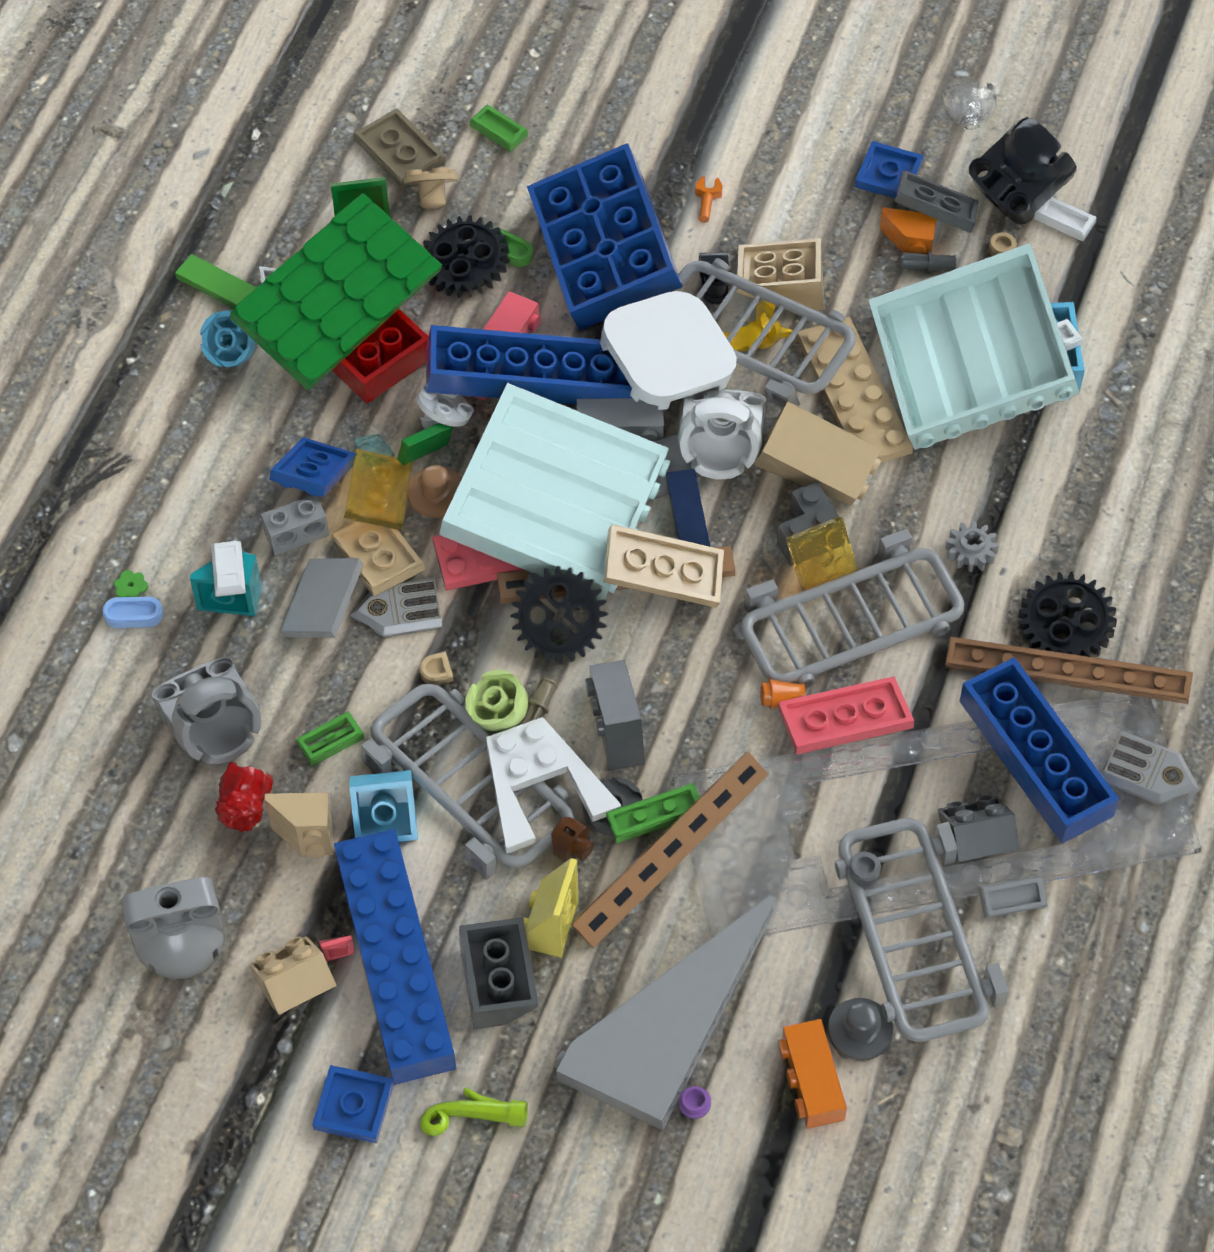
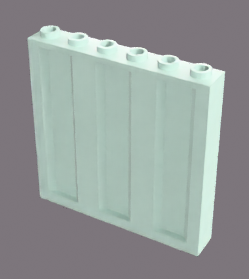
[869,243,1080,450]
[439,383,670,600]

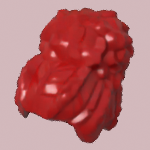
[215,762,273,832]

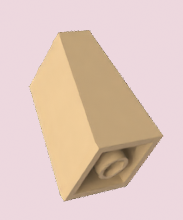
[753,401,881,506]

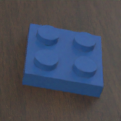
[855,141,924,198]
[312,1065,394,1144]

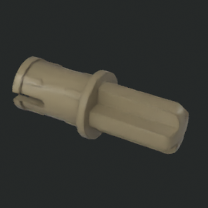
[518,677,558,726]

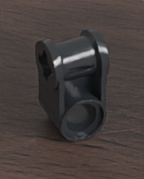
[699,251,729,304]

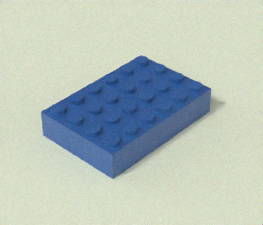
[527,143,683,330]

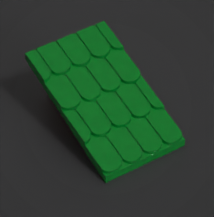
[229,193,442,391]

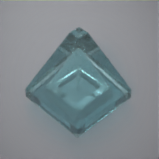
[354,434,395,470]

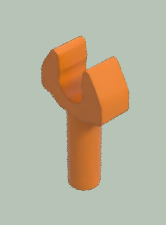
[695,176,723,223]

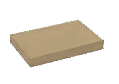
[331,509,425,597]

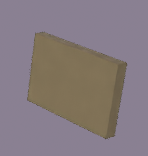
[353,108,445,188]

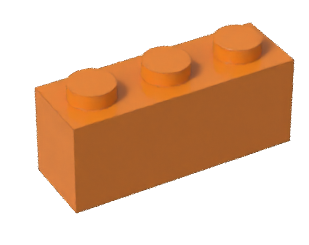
[778,1019,847,1129]

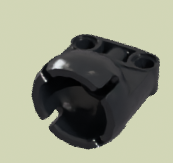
[969,116,1077,225]

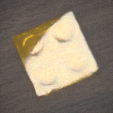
[786,517,858,591]

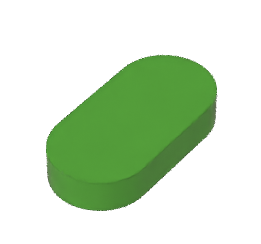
[500,229,534,267]

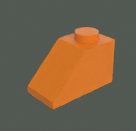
[880,207,937,254]

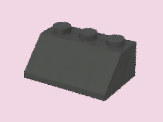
[459,917,539,1029]

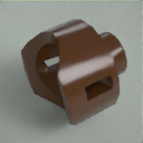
[551,817,594,862]

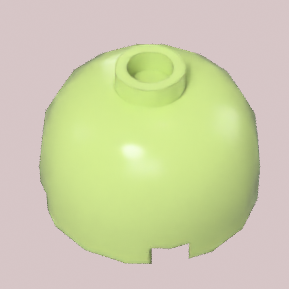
[466,669,528,733]

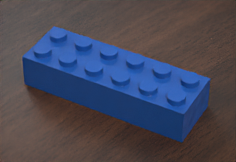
[959,657,1119,844]

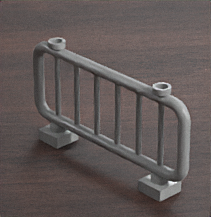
[672,258,856,407]
[741,529,965,689]
[361,684,575,880]
[835,818,1009,1042]

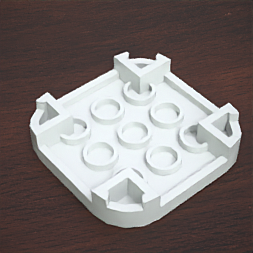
[600,291,737,410]

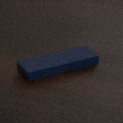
[665,469,711,547]

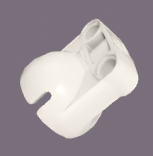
[678,388,766,480]

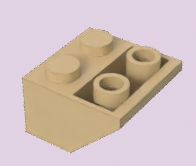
[249,936,337,1015]

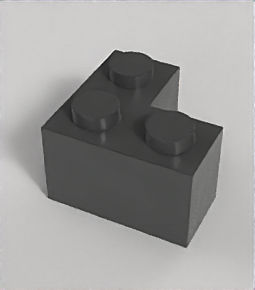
[777,481,845,566]

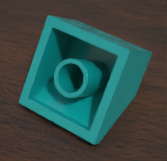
[190,551,262,617]

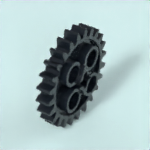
[423,215,510,298]
[510,566,609,664]
[1018,572,1117,657]

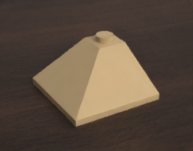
[737,238,824,311]

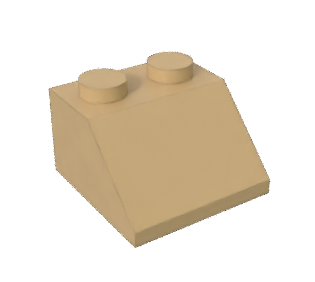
[265,792,334,858]

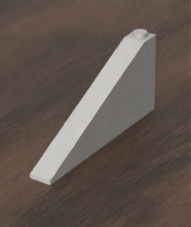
[554,895,776,1131]

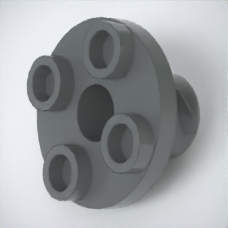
[828,998,893,1061]

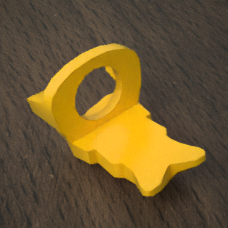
[723,301,793,352]

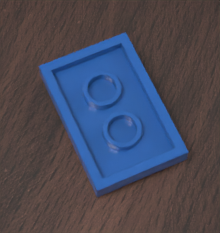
[269,437,356,497]

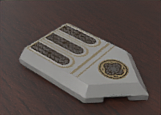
[350,577,443,638]
[1102,731,1200,805]

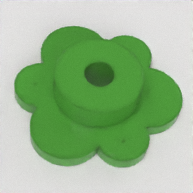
[114,570,148,597]

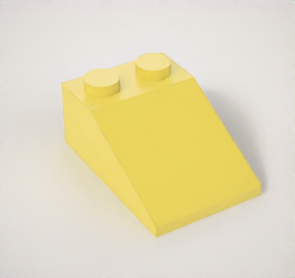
[523,858,579,958]

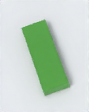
[175,254,256,308]
[606,783,699,844]

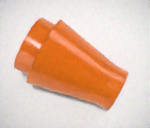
[760,679,806,709]

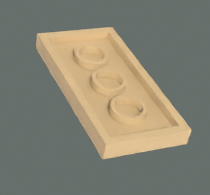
[603,524,724,608]

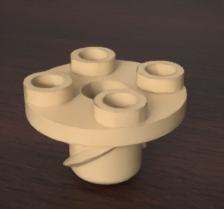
[404,167,459,210]

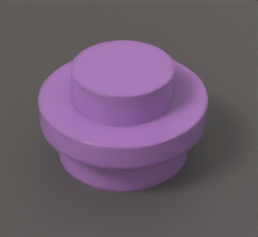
[678,1086,711,1119]

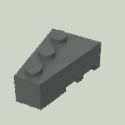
[585,660,645,770]

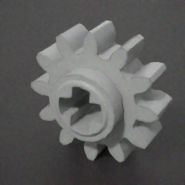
[945,521,999,572]

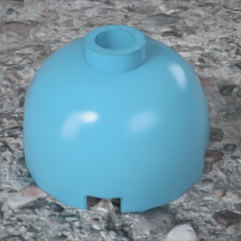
[200,310,257,367]

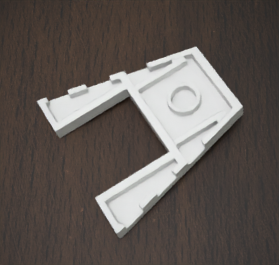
[486,717,621,854]

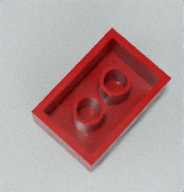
[332,309,428,404]

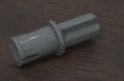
[900,251,957,274]

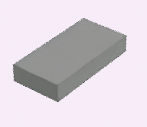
[978,875,1048,918]

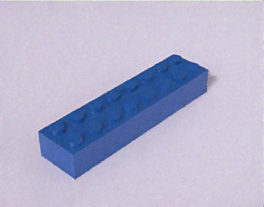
[426,325,632,405]
[334,829,456,1085]

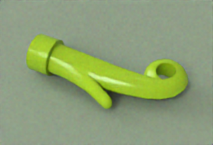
[420,1088,528,1136]

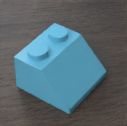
[349,770,418,842]

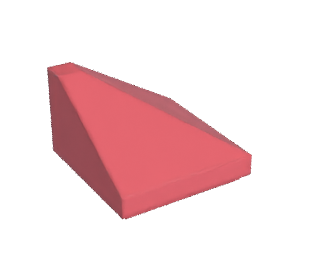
[319,935,355,962]

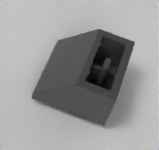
[938,795,1019,862]

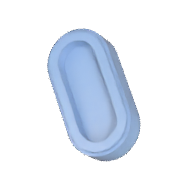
[103,597,164,628]

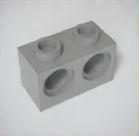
[261,496,329,556]

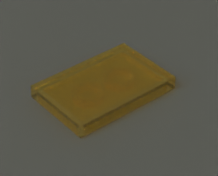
[344,449,413,531]

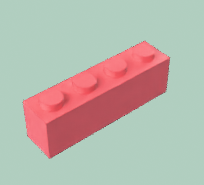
[475,291,541,401]

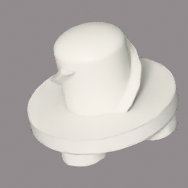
[417,384,474,429]

